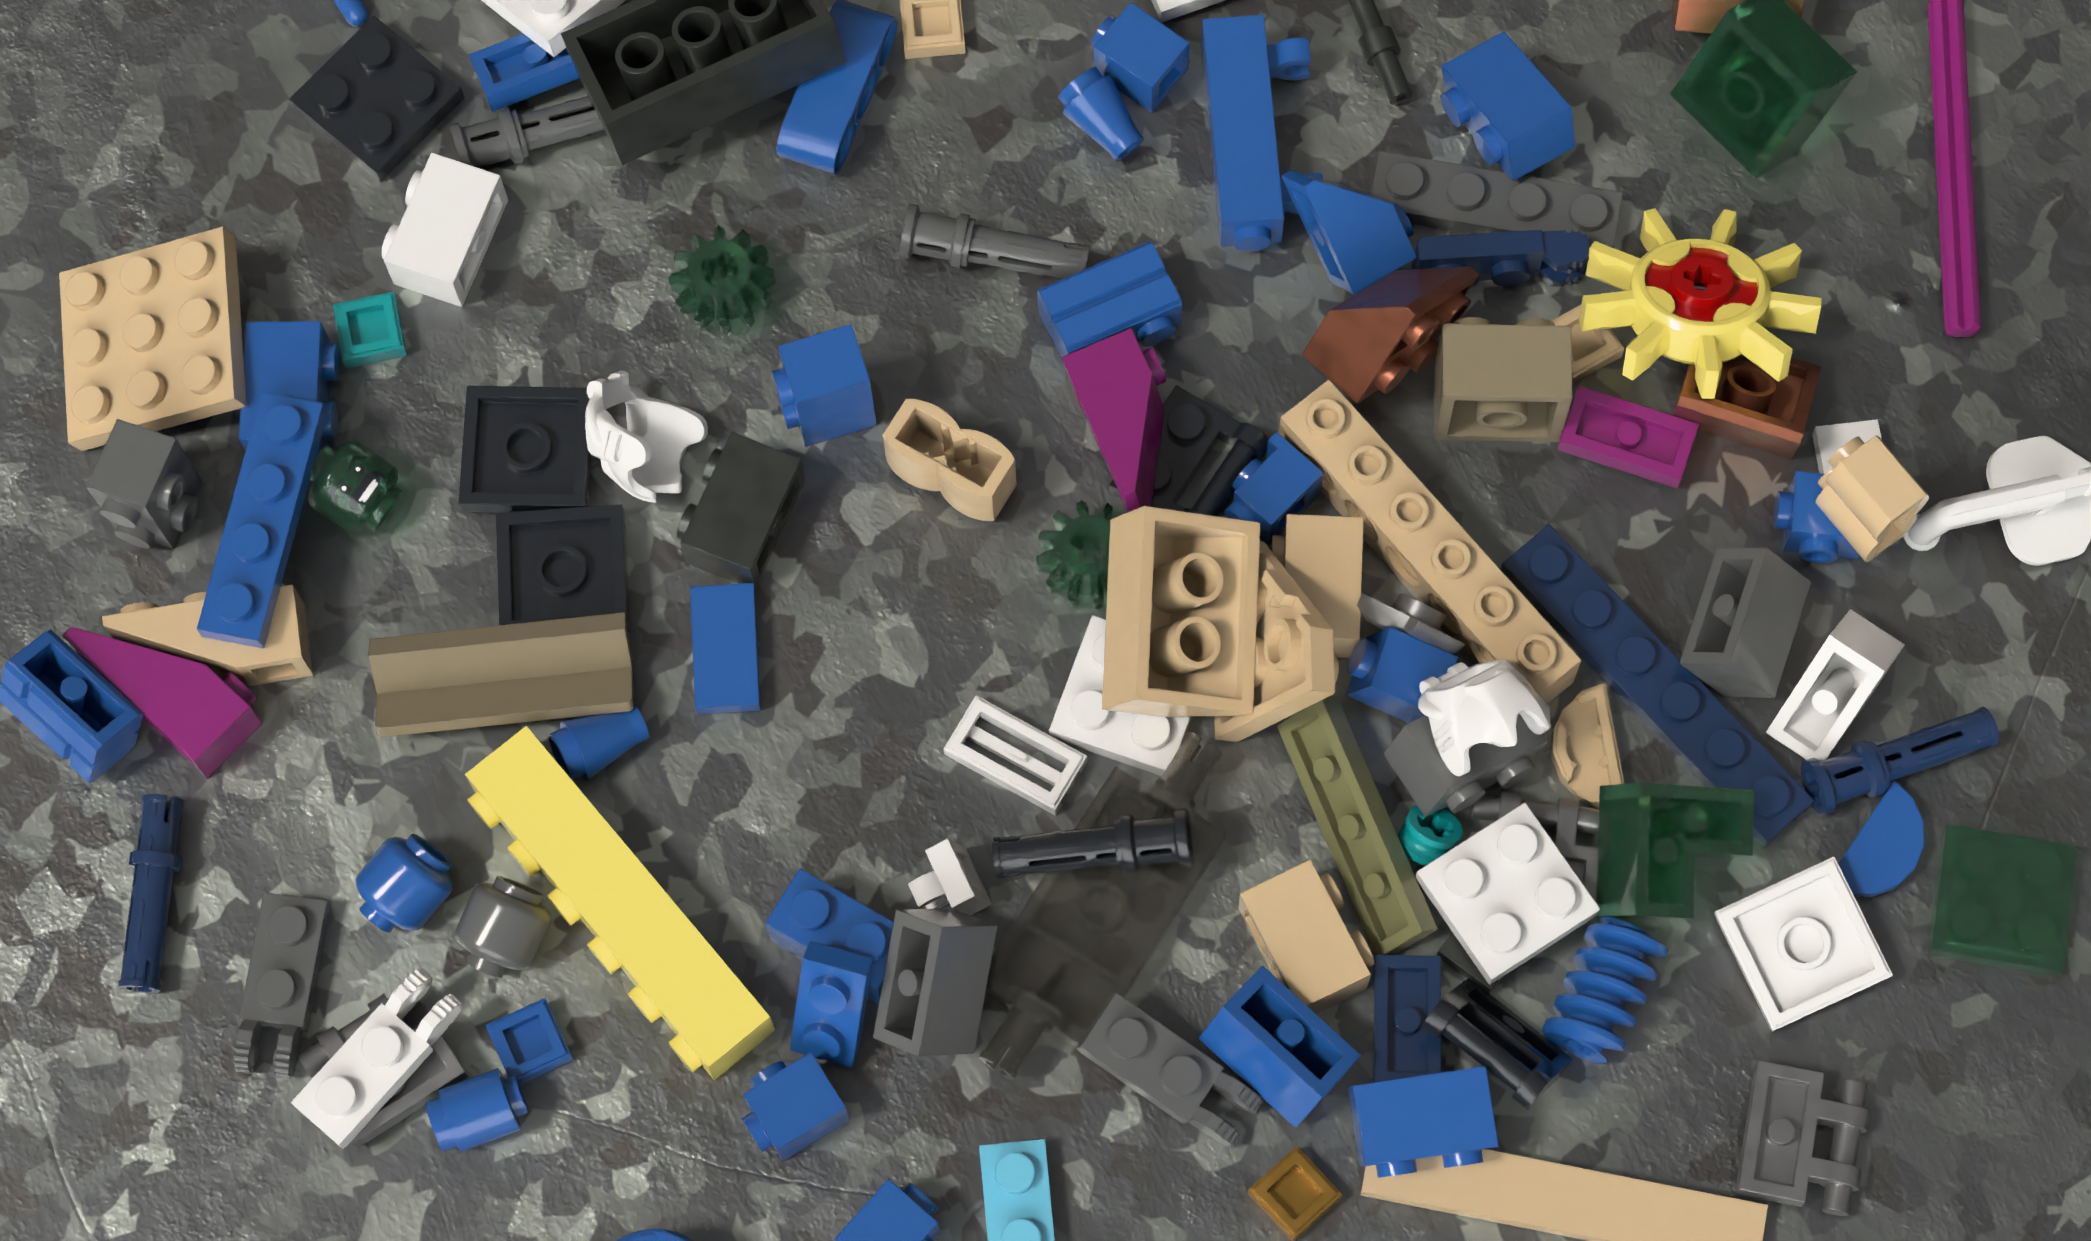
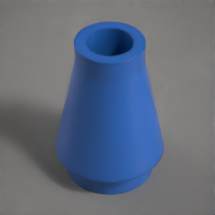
[1058,67,1144,161]
[548,705,649,781]

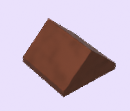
[1673,354,1821,459]

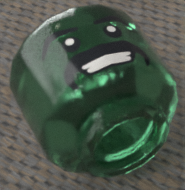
[308,440,403,533]

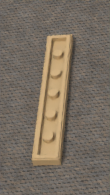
[1360,1149,1768,1241]

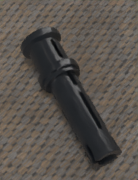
[992,808,1194,879]

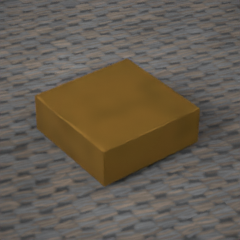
[1247,1146,1342,1241]

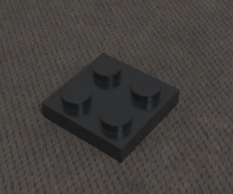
[289,15,465,183]
[458,386,591,513]
[496,504,630,632]

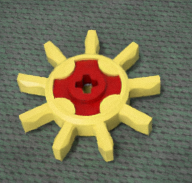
[1579,208,1822,399]

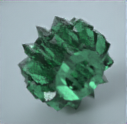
[669,225,776,335]
[1036,500,1113,611]

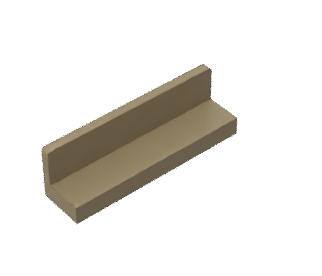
[368,612,634,737]

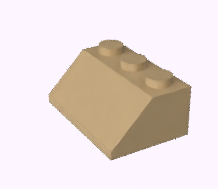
[1102,506,1260,717]

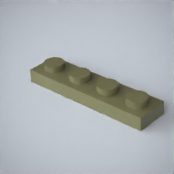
[1277,696,1438,955]

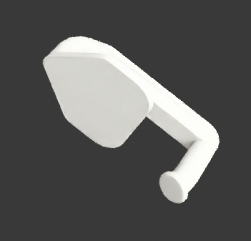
[1903,436,2091,566]

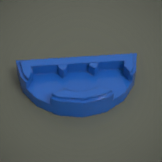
[1838,781,1924,897]

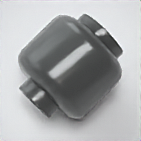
[455,876,551,978]

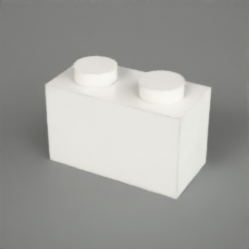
[382,152,508,307]

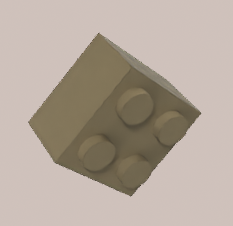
[1434,317,1572,442]

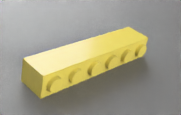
[465,726,775,1080]

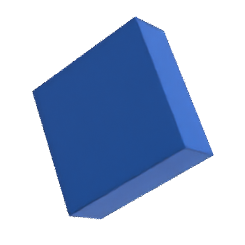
[485,998,574,1085]

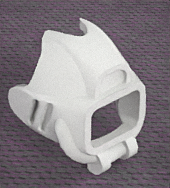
[585,370,708,503]
[1418,659,1551,776]

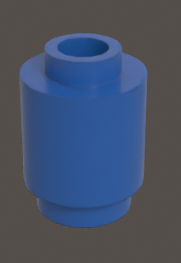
[425,1068,529,1152]

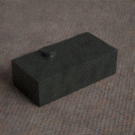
[561,0,846,166]

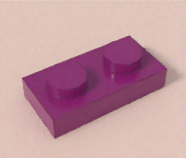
[1557,385,1699,489]

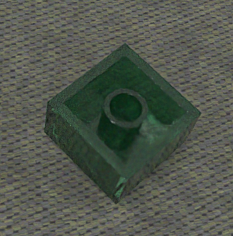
[1670,0,1857,179]

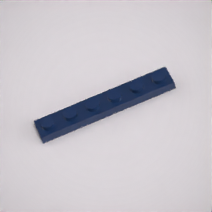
[1501,524,1815,848]

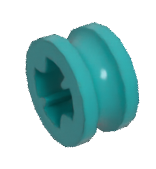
[1397,805,1463,866]

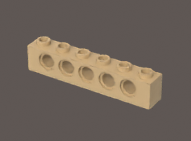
[1279,380,1581,704]

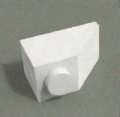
[1766,609,1905,762]

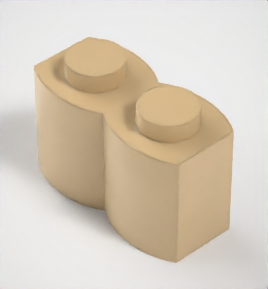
[883,399,1017,521]
[1815,435,1929,562]

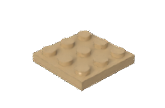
[59,227,247,451]

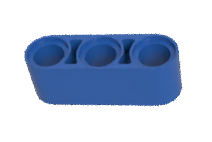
[777,0,897,175]

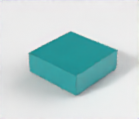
[333,291,408,368]

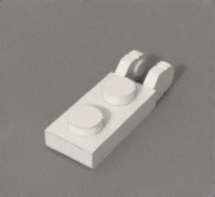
[291,968,463,1149]

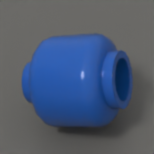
[355,834,453,933]

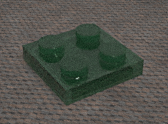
[1927,824,2077,977]

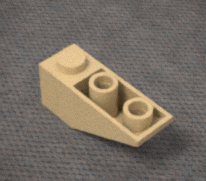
[102,583,313,686]

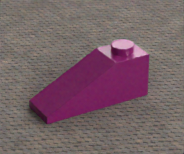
[1061,328,1167,512]
[61,627,262,778]

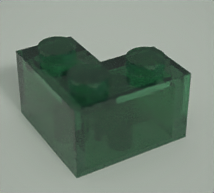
[1596,782,1754,920]

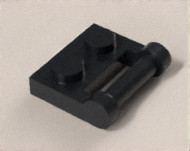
[1109,385,1270,516]
[1422,978,1573,1110]

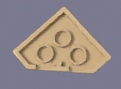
[1214,541,1339,742]

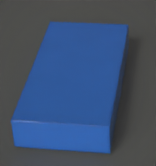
[690,583,761,715]

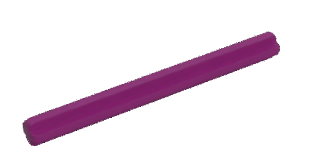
[1928,0,1981,337]

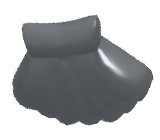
[1357,593,1465,653]

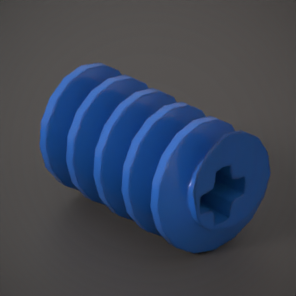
[1542,916,1668,1064]

